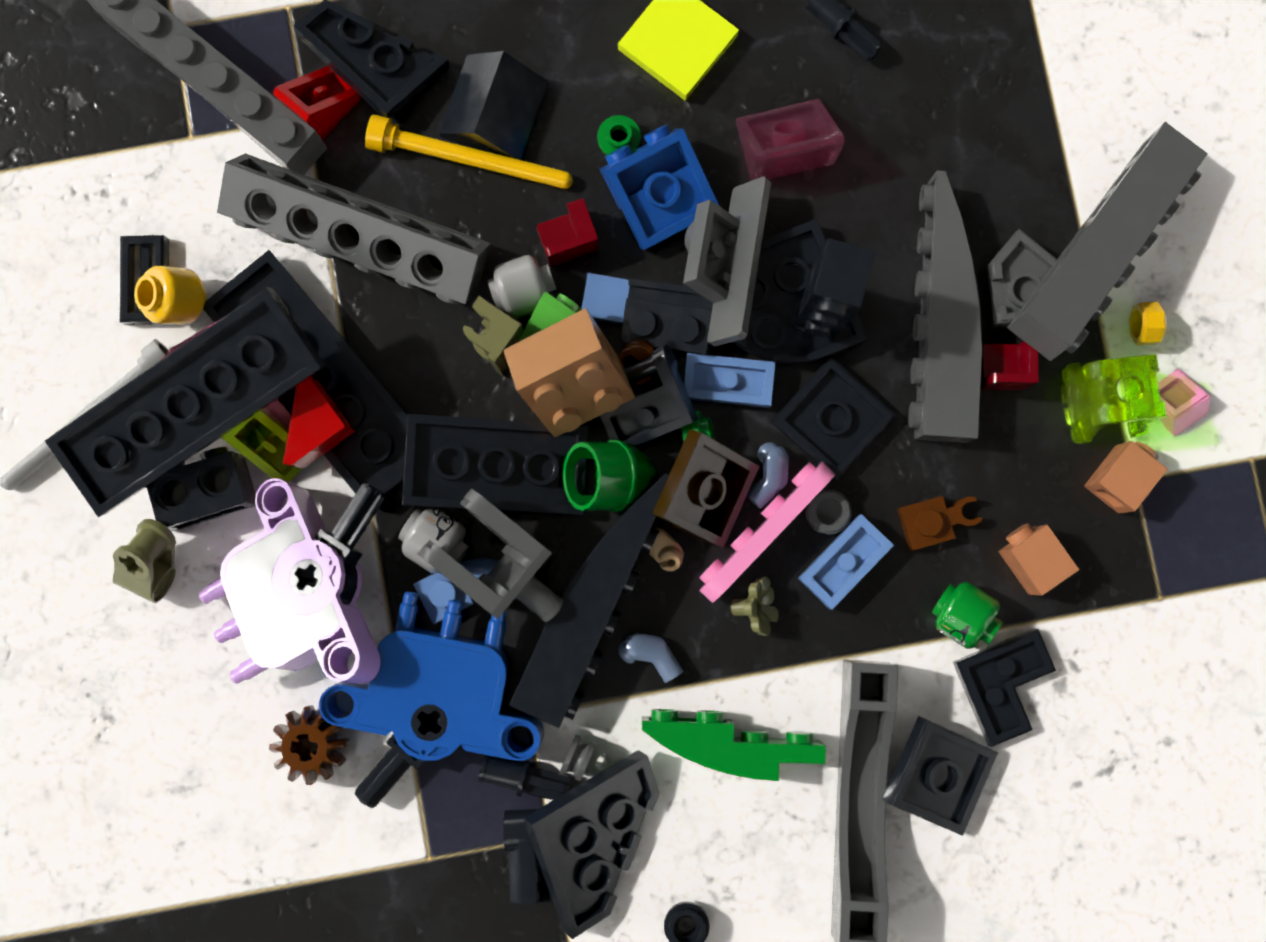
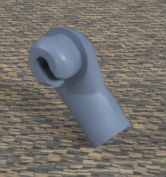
[747,442,789,510]
[618,632,684,683]

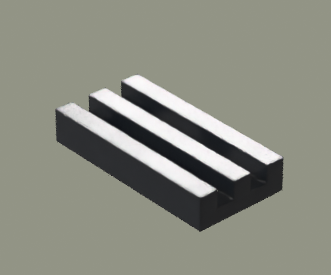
[120,235,169,325]

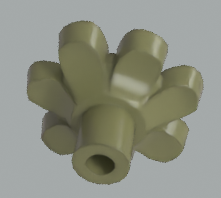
[731,576,778,636]

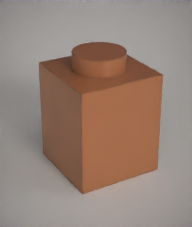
[1084,441,1168,514]
[998,523,1079,596]

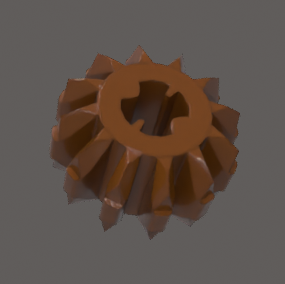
[269,705,350,785]

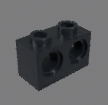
[146,447,256,532]

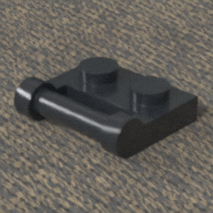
[600,345,698,446]

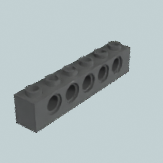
[217,153,491,304]

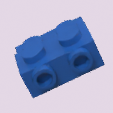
[599,125,719,250]

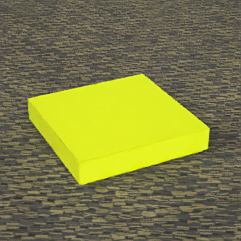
[618,0,739,101]

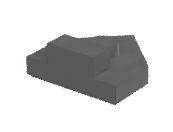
[987,229,1057,326]

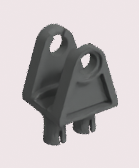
[417,489,563,622]

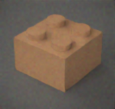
[503,308,635,438]

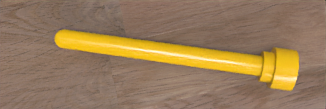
[365,114,573,189]

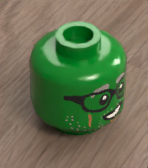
[932,582,1004,649]

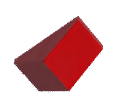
[273,66,362,141]
[283,377,355,469]

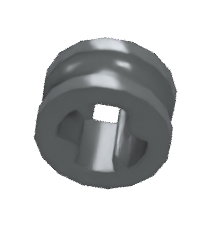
[560,734,596,781]

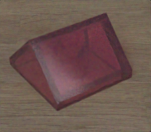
[736,99,844,181]

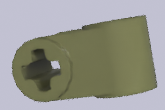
[112,519,176,604]

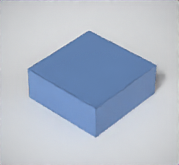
[581,273,630,326]

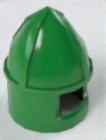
[563,440,659,512]

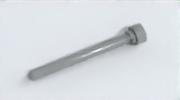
[0,339,171,490]

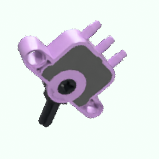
[199,478,385,684]

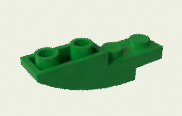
[641,709,826,781]

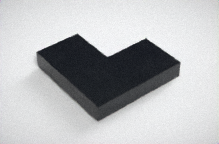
[953,628,1056,747]

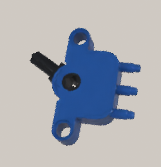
[319,591,544,808]

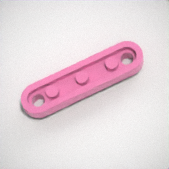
[699,462,835,603]

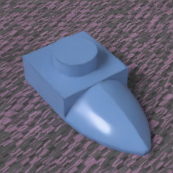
[413,558,499,624]

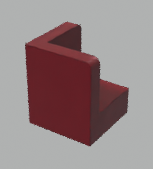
[537,198,599,267]
[980,341,1039,391]

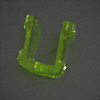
[1061,354,1167,444]

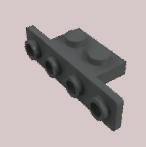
[683,176,771,346]

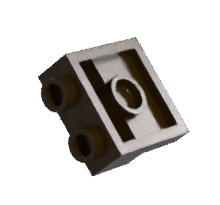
[652,429,759,548]

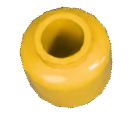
[135,266,207,325]

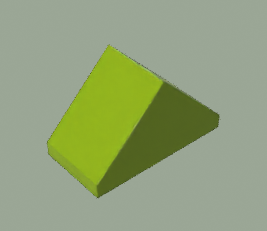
[221,408,302,482]

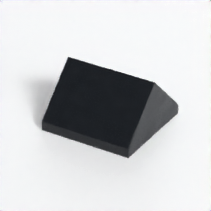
[439,51,549,160]

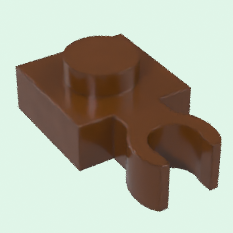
[897,496,982,551]

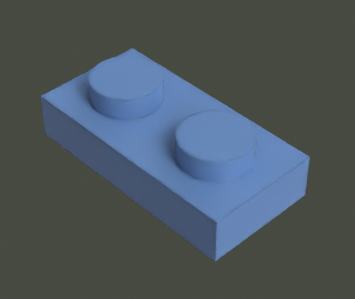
[684,353,775,408]
[797,514,894,610]

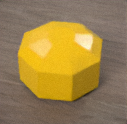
[1129,302,1167,346]

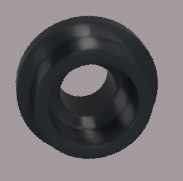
[664,902,710,942]

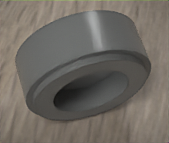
[805,490,852,535]

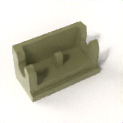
[463,296,524,377]

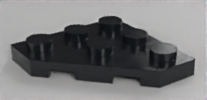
[523,750,660,939]

